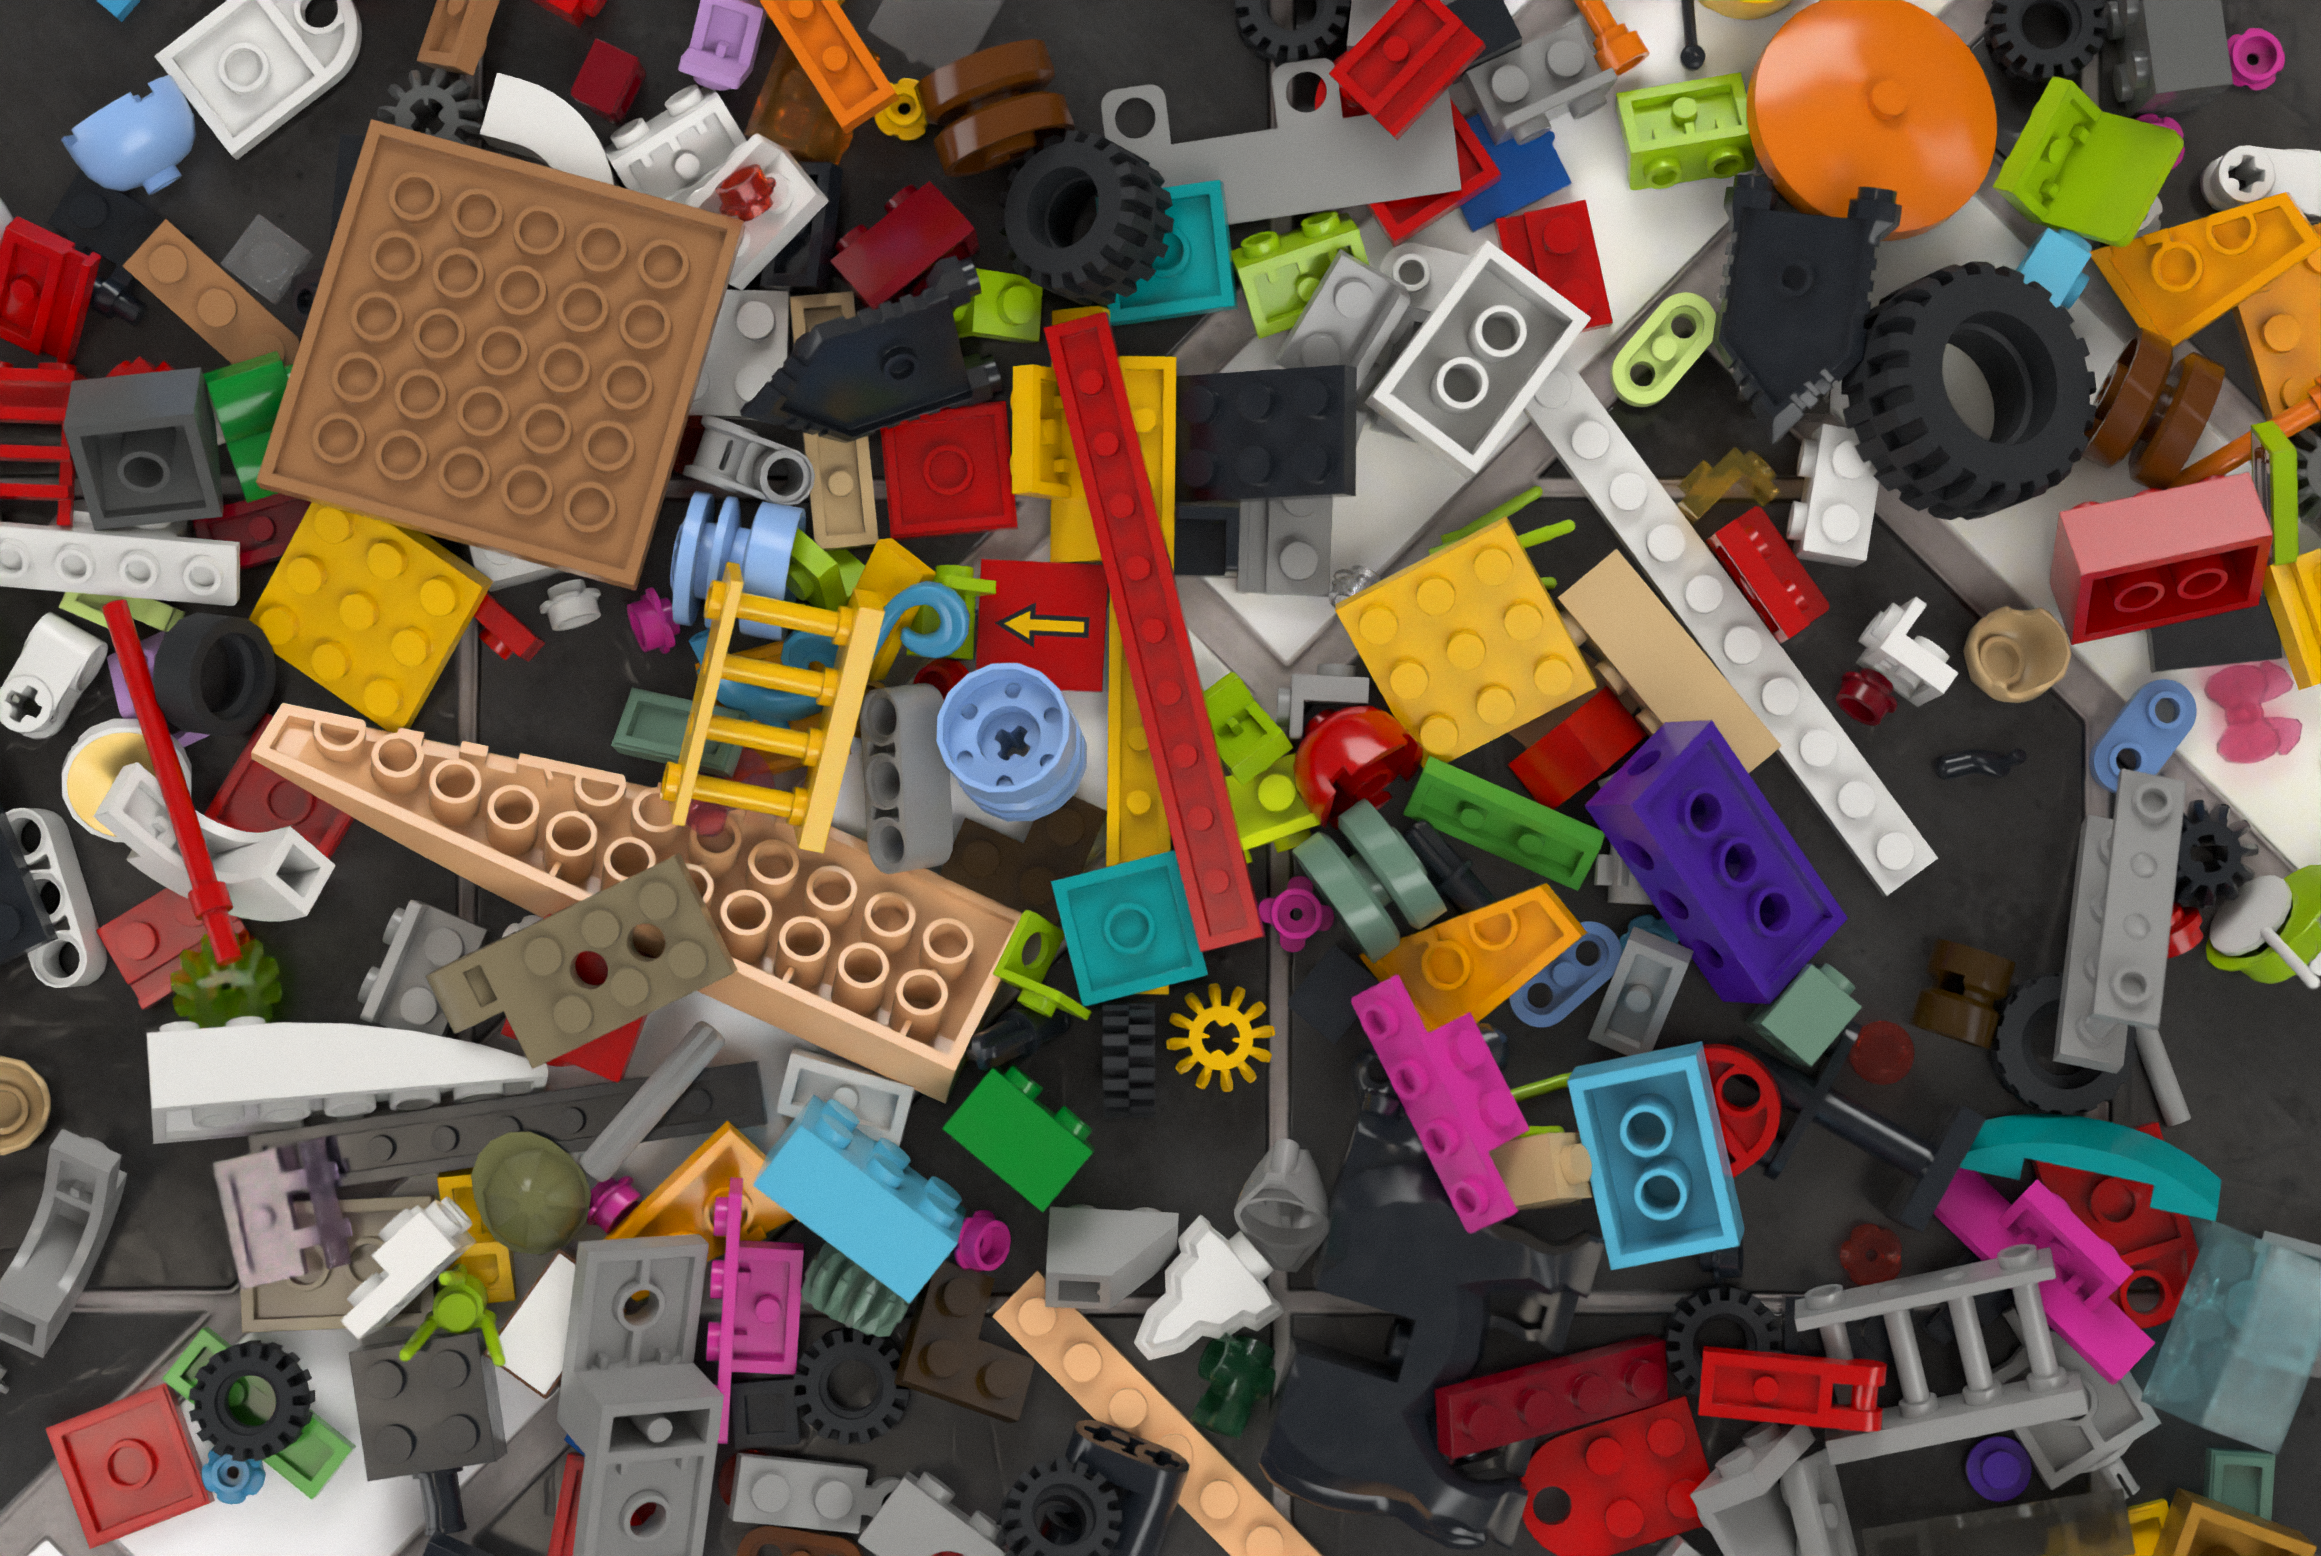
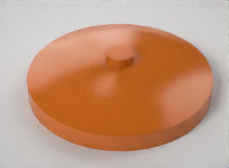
[1747,0,1997,241]

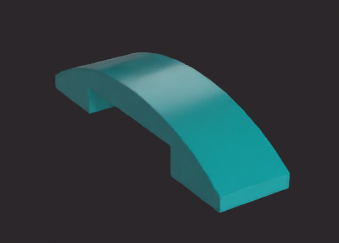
[1959,1114,2221,1221]

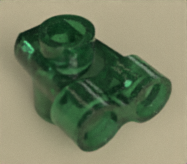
[1189,1332,1276,1440]

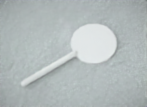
[2209,875,2320,989]

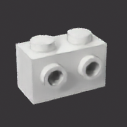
[1787,424,1879,568]

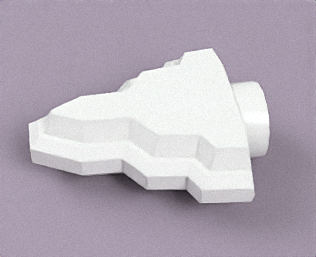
[1134,1214,1285,1360]

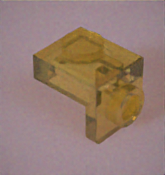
[1677,447,1780,525]

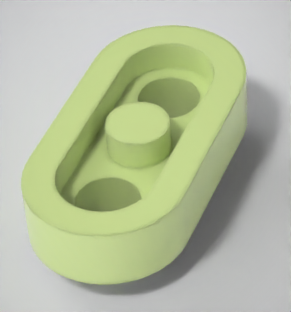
[1610,292,1716,407]

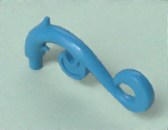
[689,581,970,730]

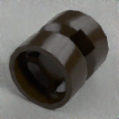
[1909,939,2016,1049]

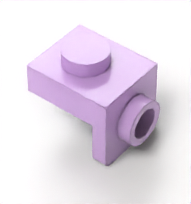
[678,0,767,91]

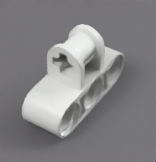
[6,808,107,988]

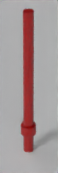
[102,599,243,966]

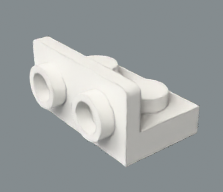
[605,85,747,204]
[684,134,829,290]
[1856,597,1958,707]

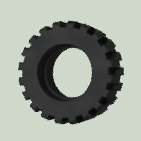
[1841,261,2097,520]

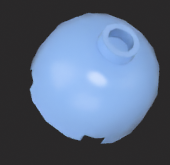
[61,75,196,195]

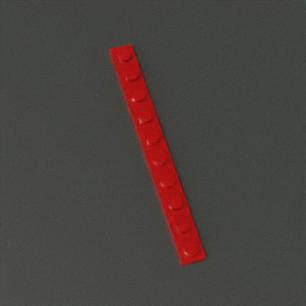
[1044,311,1265,952]

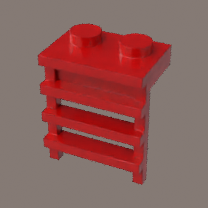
[0,361,87,527]

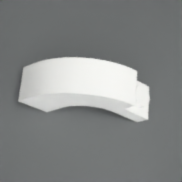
[480,73,620,187]
[93,762,336,922]

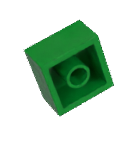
[942,1064,1095,1212]

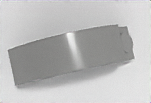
[0,1129,127,1358]

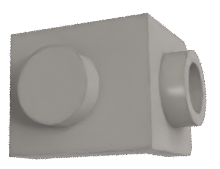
[1276,664,1369,742]

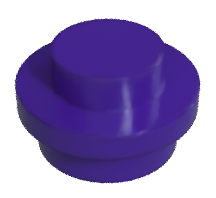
[1965,1436,2031,1501]

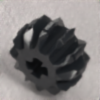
[2173,800,2259,909]

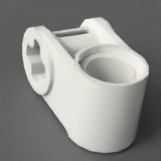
[2200,145,2321,223]
[0,612,108,740]

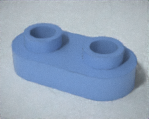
[2089,679,2197,794]
[1508,921,1622,1027]

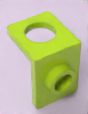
[993,910,1092,1021]

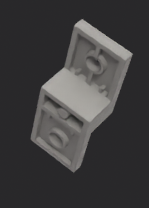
[556,1234,724,1556]

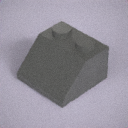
[63,367,224,530]

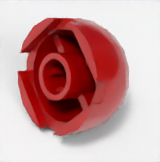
[1293,706,1423,830]

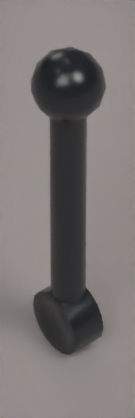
[1679,0,1706,71]

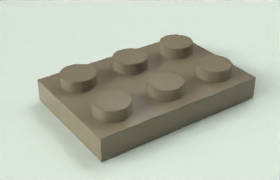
[238,1195,438,1333]

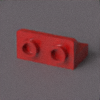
[1706,506,1830,644]

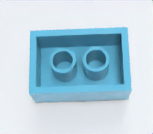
[1567,1041,1745,1270]
[753,1094,966,1304]

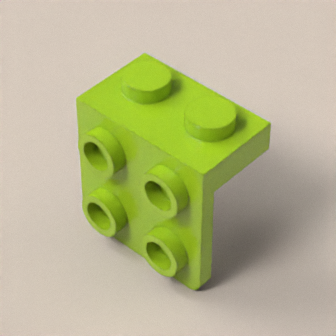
[1992,76,2184,247]

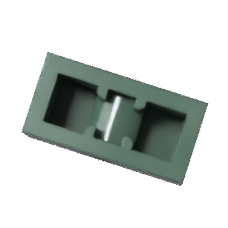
[1744,963,1862,1066]

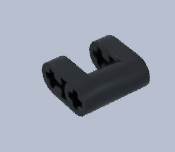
[1039,1420,1190,1556]

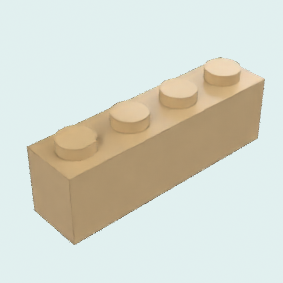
[1554,549,1782,774]

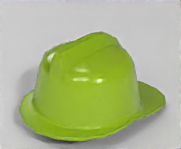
[2206,865,2321,984]

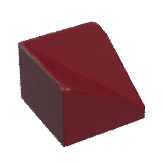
[571,38,646,127]

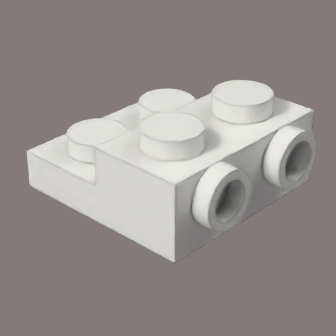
[340,1196,477,1340]

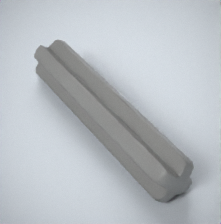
[579,1021,725,1182]

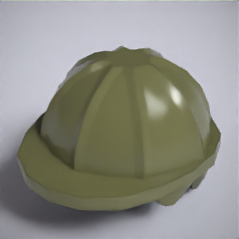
[471,1131,591,1255]

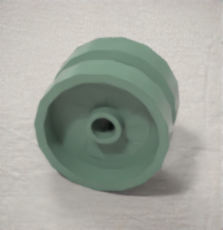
[1291,798,1447,964]

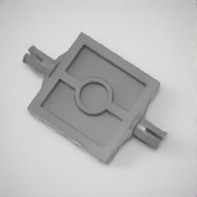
[1991,1303,2161,1502]

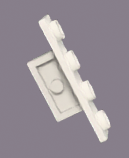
[0,499,240,606]

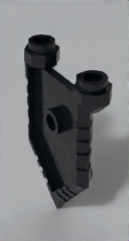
[1712,175,1902,445]
[740,255,1003,443]

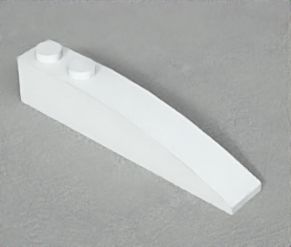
[147,1016,548,1144]

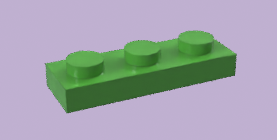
[1403,756,1605,891]
[162,1327,357,1500]

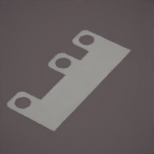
[1101,58,1462,225]

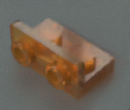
[744,37,880,165]

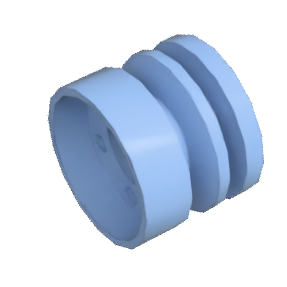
[670,491,806,641]
[937,663,1087,822]

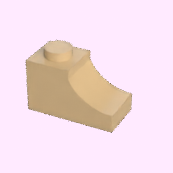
[1488,1133,1592,1210]

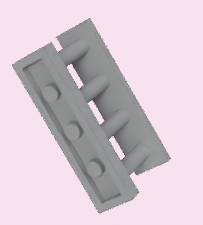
[2053,769,2187,1074]
[1794,1244,2089,1466]

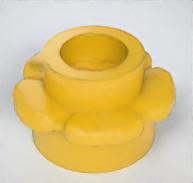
[874,78,930,141]

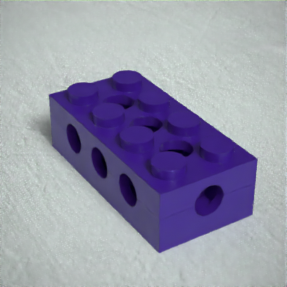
[1585,720,1848,1004]

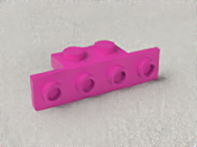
[1351,974,1530,1233]
[1933,1168,2155,1385]
[706,1177,804,1444]

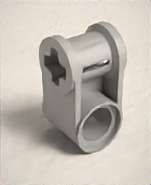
[682,414,815,506]

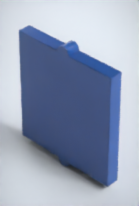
[1459,113,1572,233]

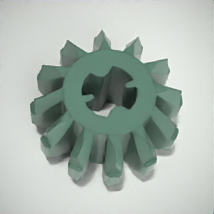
[800,1242,910,1337]

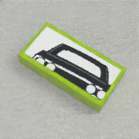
[2251,421,2299,566]

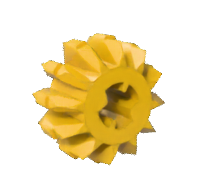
[1166,983,1275,1092]

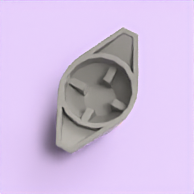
[1234,1139,1329,1272]

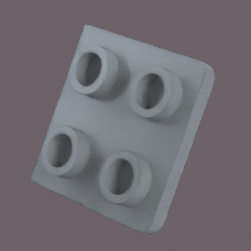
[1690,1422,1816,1556]

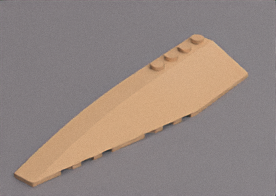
[251,703,1023,1104]

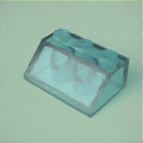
[2140,1221,2321,1454]

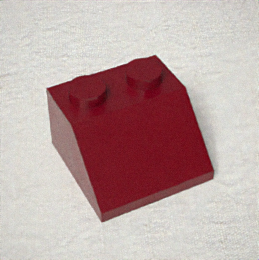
[830,181,980,311]

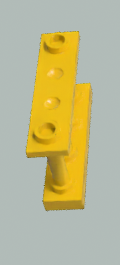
[660,561,885,853]

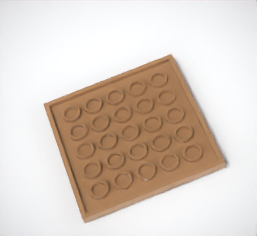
[256,119,745,591]

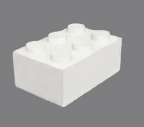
[1364,240,1591,479]

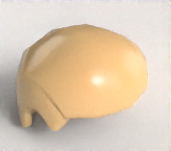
[1963,606,2072,703]
[0,1055,51,1155]

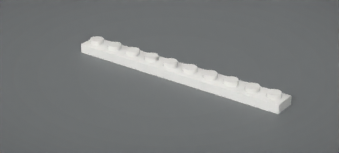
[1523,354,1938,896]

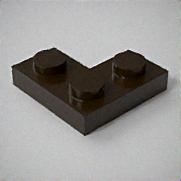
[939,796,1107,927]
[894,1260,1035,1424]

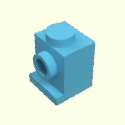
[2016,227,2092,310]

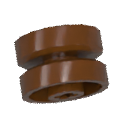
[914,39,1075,177]
[2082,327,2225,490]

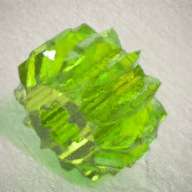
[170,933,282,1029]

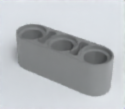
[860,683,954,874]

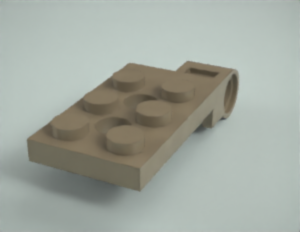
[425,853,738,1069]

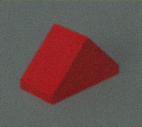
[1507,686,1647,810]

